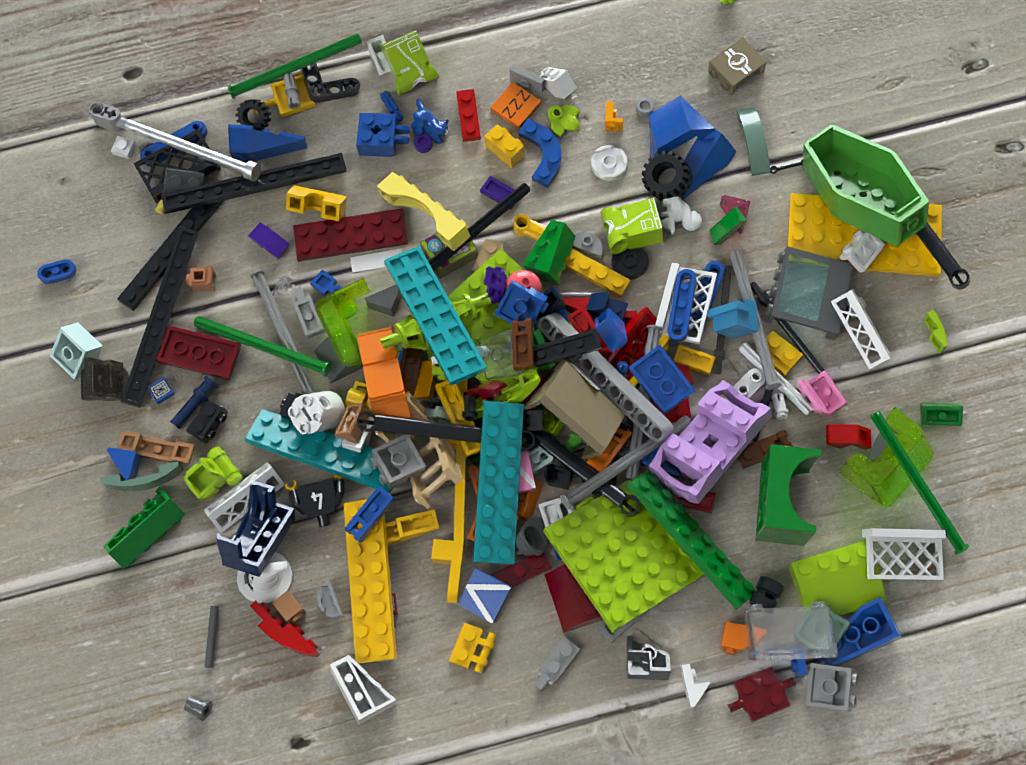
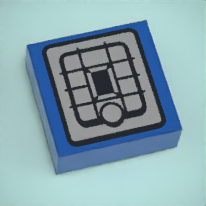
[147,377,175,404]

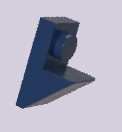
[586,292,628,321]

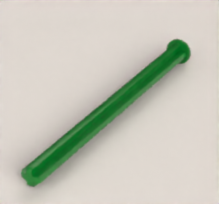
[228,33,362,99]
[194,316,332,377]
[870,411,969,555]

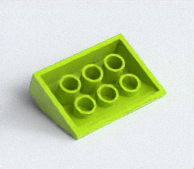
[788,540,887,616]

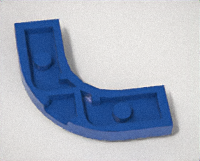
[518,118,562,188]

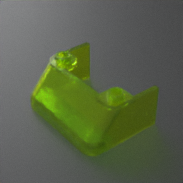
[315,278,401,367]

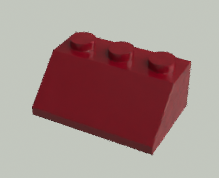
[545,564,603,633]

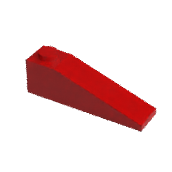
[602,307,657,381]

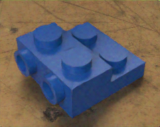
[494,280,549,331]

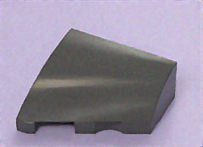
[626,636,671,680]

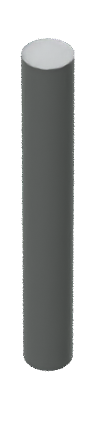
[204,606,219,668]

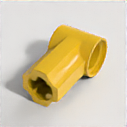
[513,214,546,241]

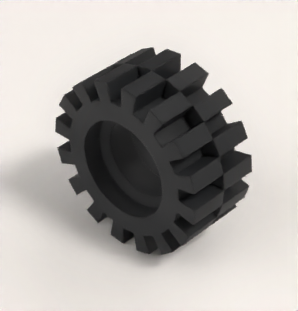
[235,99,271,131]

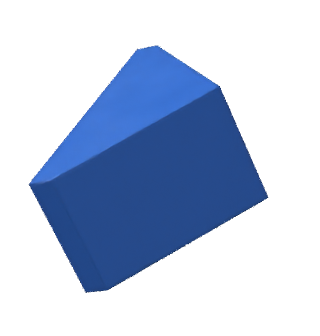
[106,447,141,480]

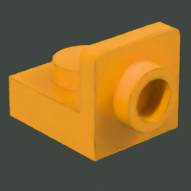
[605,101,624,132]

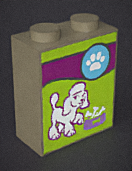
[420,232,478,279]

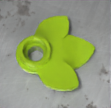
[547,104,580,137]

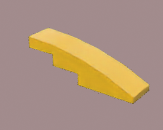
[386,509,439,546]

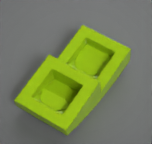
[923,309,947,354]

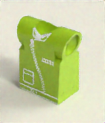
[380,30,440,96]
[600,198,663,254]

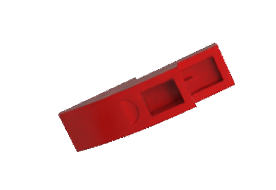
[250,600,320,657]

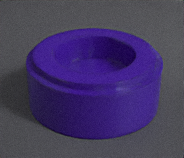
[414,134,433,153]

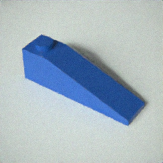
[228,124,308,162]
[672,130,736,200]
[814,598,903,666]

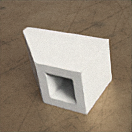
[540,67,577,99]

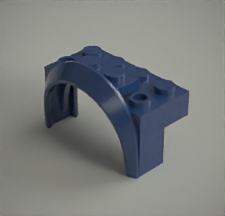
[217,481,295,577]

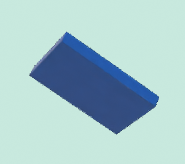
[628,345,696,415]

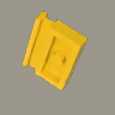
[756,331,803,377]

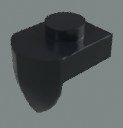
[544,463,574,490]

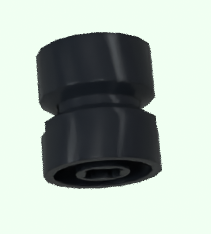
[748,576,785,614]

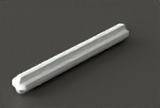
[739,342,813,415]

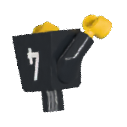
[285,474,346,527]

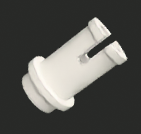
[771,393,789,420]

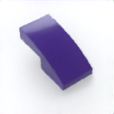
[248,222,290,259]

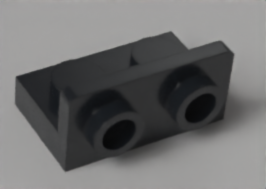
[186,400,228,444]

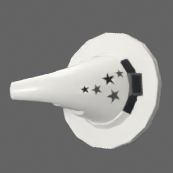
[237,552,293,604]

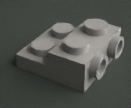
[370,434,426,489]
[806,663,859,712]

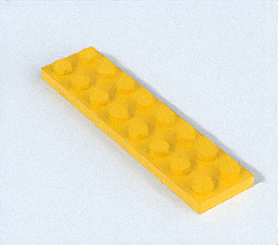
[343,499,397,664]

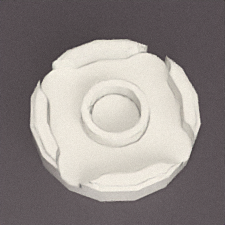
[591,145,628,181]

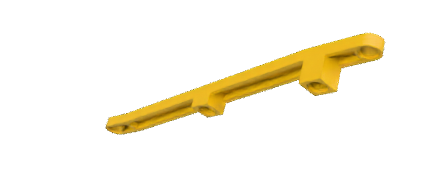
[431,379,469,604]

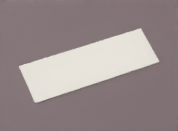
[350,249,402,273]

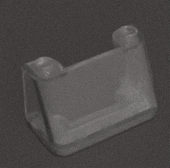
[745,601,838,661]

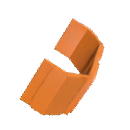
[357,326,412,434]

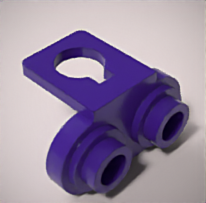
[484,267,507,304]

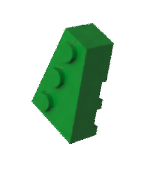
[522,219,576,285]

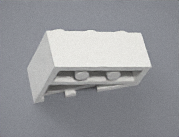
[330,655,396,725]

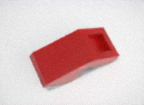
[826,424,872,450]

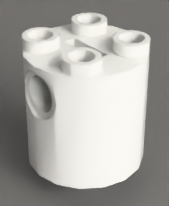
[288,391,345,434]

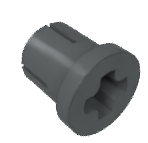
[184,696,212,721]

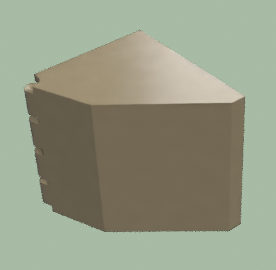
[524,359,625,460]

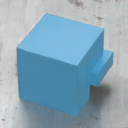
[707,299,758,339]

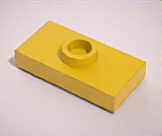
[673,344,716,376]

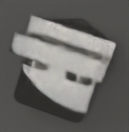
[81,357,129,401]

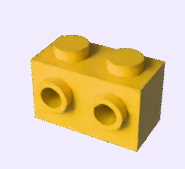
[484,124,525,168]

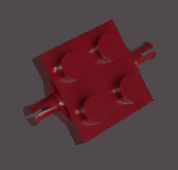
[727,667,796,723]

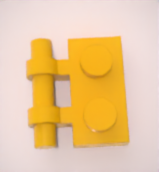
[449,623,496,674]

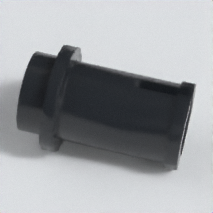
[462,395,478,422]

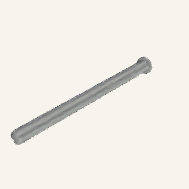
[730,250,781,390]
[250,270,316,394]
[626,325,663,479]
[560,416,692,509]

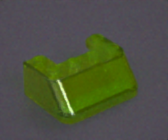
[839,407,934,507]

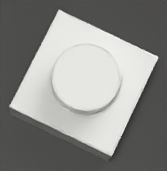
[111,136,136,159]

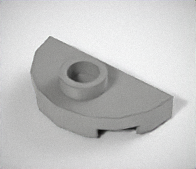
[572,233,603,258]
[317,579,344,619]

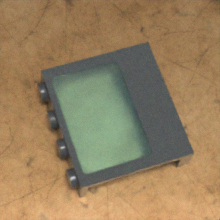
[766,246,853,340]

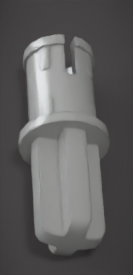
[283,73,300,109]

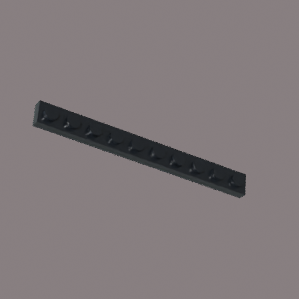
[161,153,347,214]
[121,226,199,408]

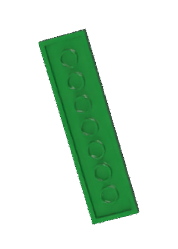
[626,471,756,610]

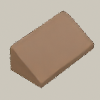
[335,403,370,442]

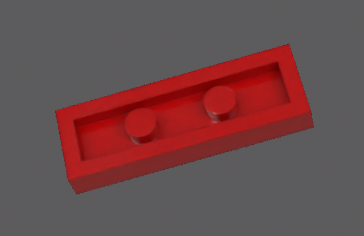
[456,89,481,142]

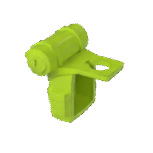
[184,446,243,500]

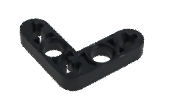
[300,63,360,103]

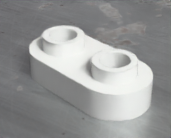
[734,368,765,399]

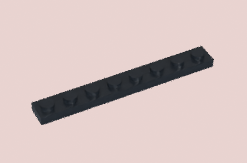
[117,201,223,311]

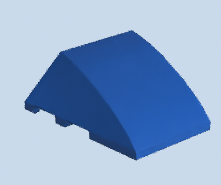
[649,95,716,159]

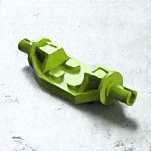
[380,293,491,350]

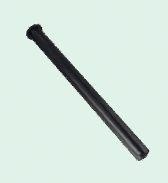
[428,183,530,271]

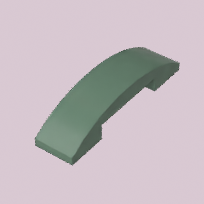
[737,107,771,176]
[100,461,183,491]

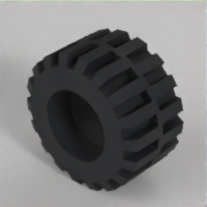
[642,151,692,201]

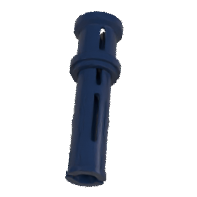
[170,376,219,429]

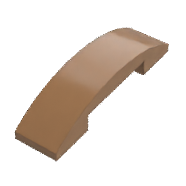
[117,431,195,464]

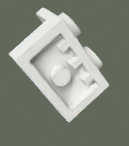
[839,230,885,273]

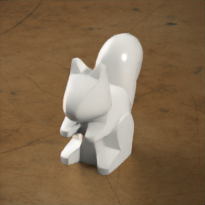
[660,196,702,235]

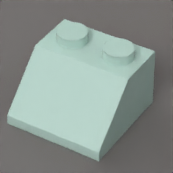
[50,322,103,380]

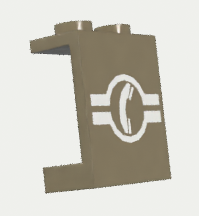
[708,38,766,95]

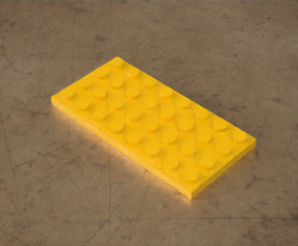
[787,193,942,277]

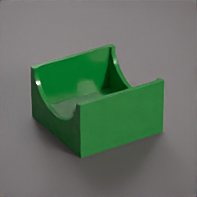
[755,444,821,546]

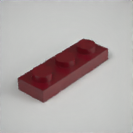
[490,552,552,588]

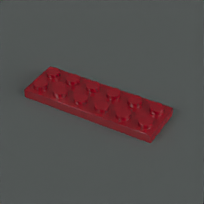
[293,208,408,262]

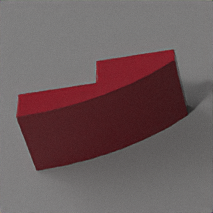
[464,381,507,400]

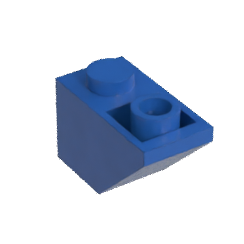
[594,308,627,353]

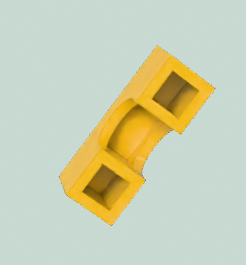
[286,185,347,221]

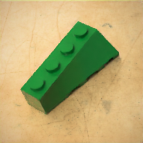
[104,486,185,569]

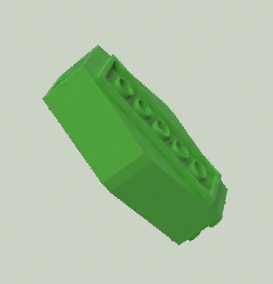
[803,124,929,247]

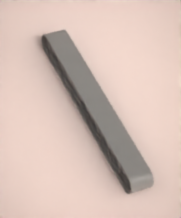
[538,313,674,442]

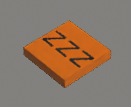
[490,82,541,129]

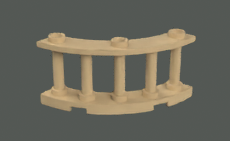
[374,392,462,509]

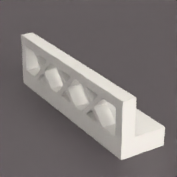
[831,289,892,369]
[204,462,285,533]

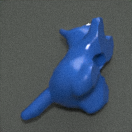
[411,98,449,144]

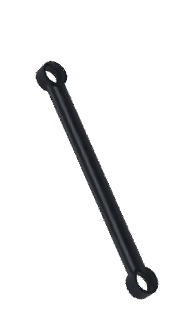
[916,222,970,290]
[356,411,535,451]
[523,430,641,517]

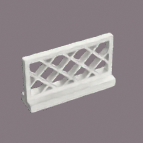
[655,263,717,344]
[862,528,946,580]

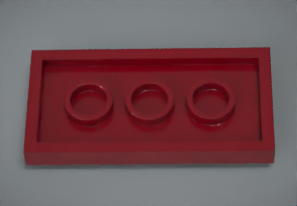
[156,326,242,380]

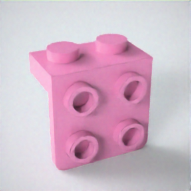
[798,370,848,416]

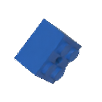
[356,113,411,157]

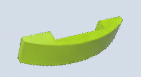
[476,368,541,418]

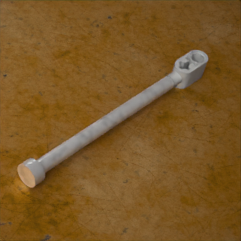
[89,102,261,182]

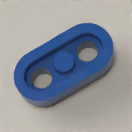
[37,259,77,284]

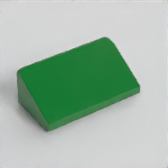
[710,206,747,245]
[920,403,963,426]

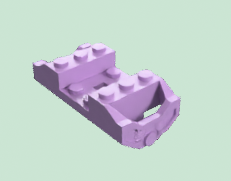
[649,380,772,504]

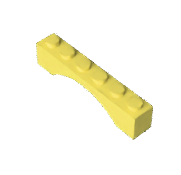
[377,172,470,251]

